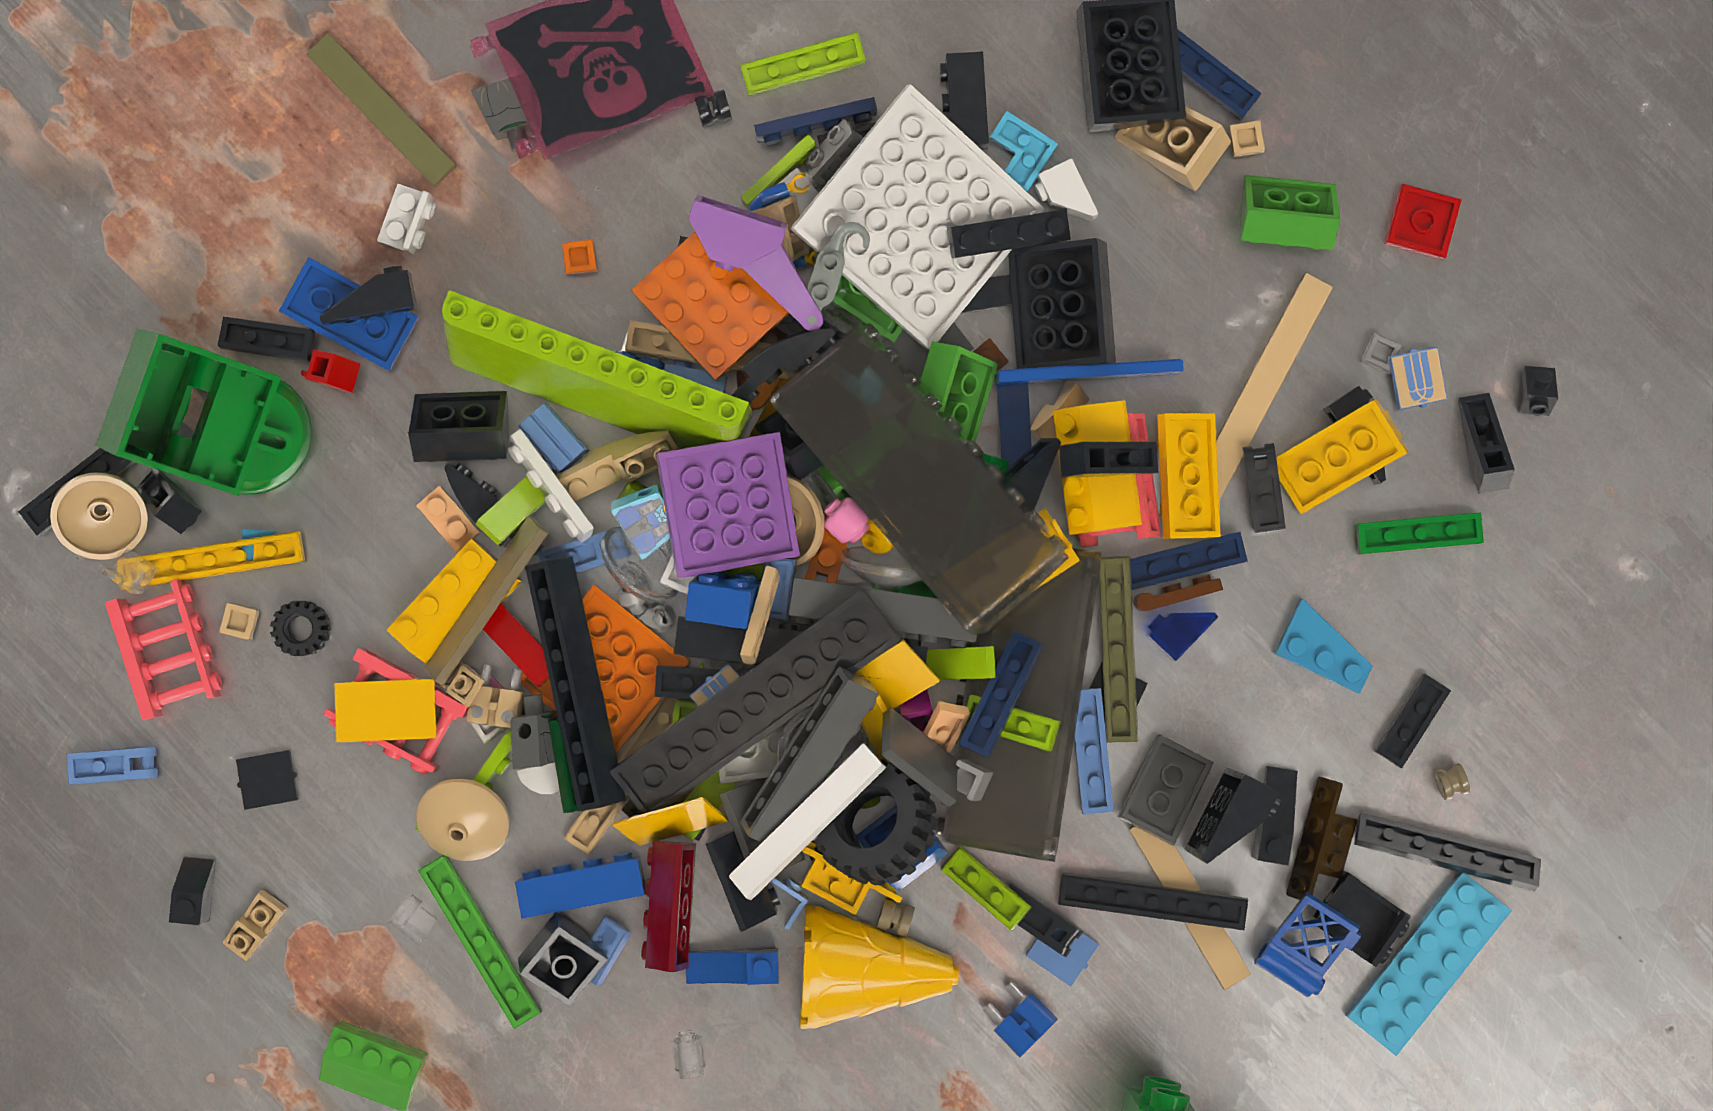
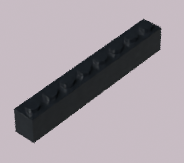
[525,556,626,812]
[674,616,928,679]

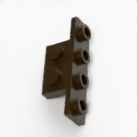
[1286,777,1358,900]

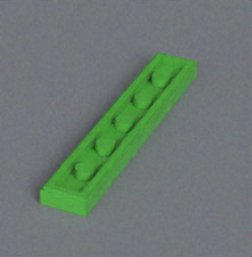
[418,855,542,1029]

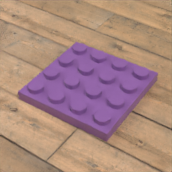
[656,432,800,579]

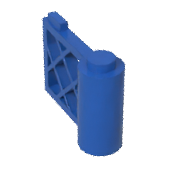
[1254,891,1361,997]

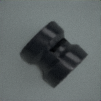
[695,89,732,128]

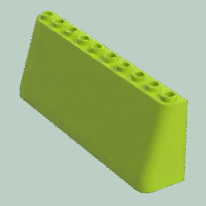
[442,290,754,449]

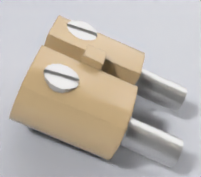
[466,664,525,729]

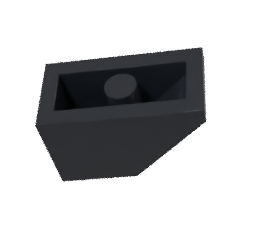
[136,468,202,535]
[169,856,216,925]

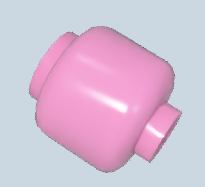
[824,497,870,544]

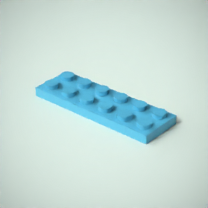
[1346,872,1512,1056]

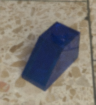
[1145,612,1219,661]

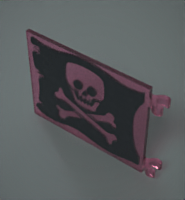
[470,0,714,160]

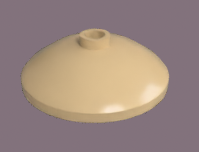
[50,473,148,560]
[787,476,824,567]
[416,779,510,861]

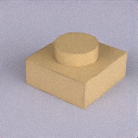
[1228,120,1265,158]
[219,603,260,640]

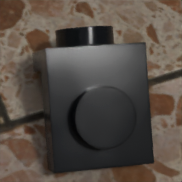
[1519,366,1558,416]

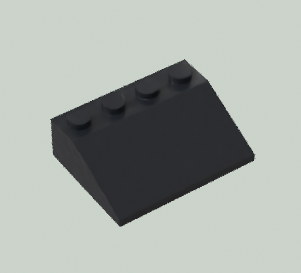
[1076,0,1186,132]
[1008,238,1116,369]
[1184,767,1281,864]

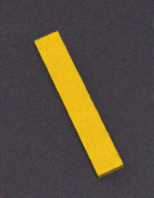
[117,531,305,590]

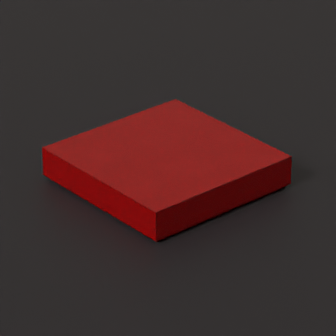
[1384,183,1462,260]

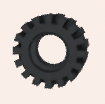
[270,601,331,656]

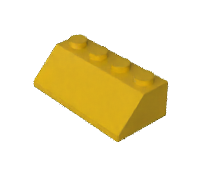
[1053,400,1142,535]
[386,539,522,664]

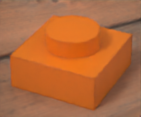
[562,239,597,275]

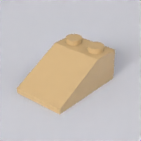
[1114,106,1231,192]

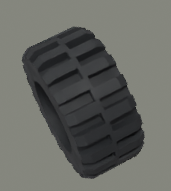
[814,759,938,885]

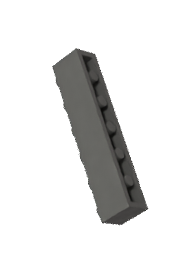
[789,578,978,648]
[740,666,879,842]

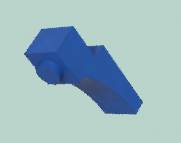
[686,949,779,985]

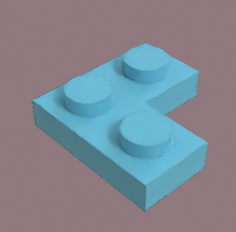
[989,111,1058,193]

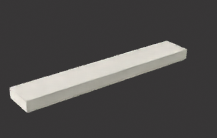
[729,743,886,900]

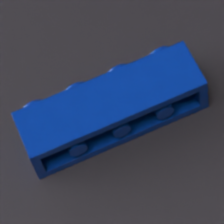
[515,852,646,919]

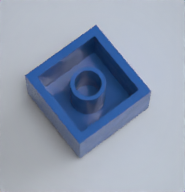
[685,570,762,629]
[856,805,948,891]

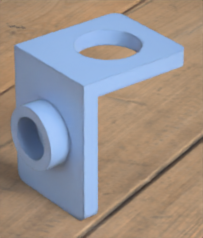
[771,876,808,930]

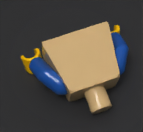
[749,173,817,268]

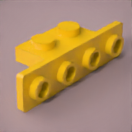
[800,842,902,915]

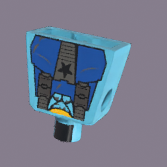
[611,485,670,560]

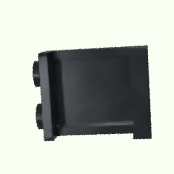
[1310,871,1411,967]

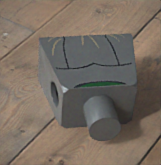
[471,73,538,152]
[510,694,558,769]

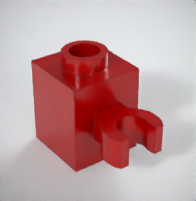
[300,350,361,393]

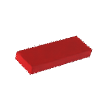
[483,602,549,687]

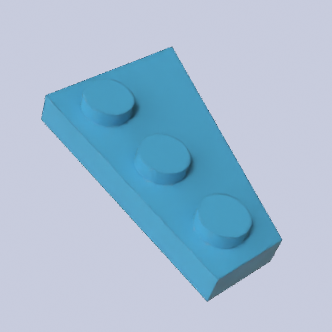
[1274,598,1373,694]

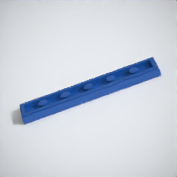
[995,359,1184,386]

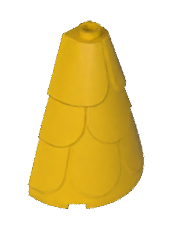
[800,905,959,1029]

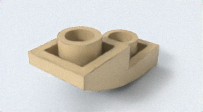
[1030,380,1090,440]
[436,661,485,707]
[222,889,288,962]

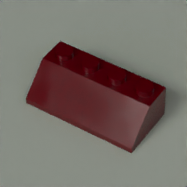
[641,841,696,972]

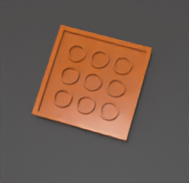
[631,232,790,382]
[521,584,691,755]

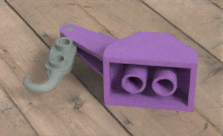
[688,194,870,331]

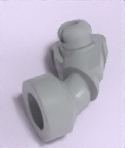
[616,582,676,632]

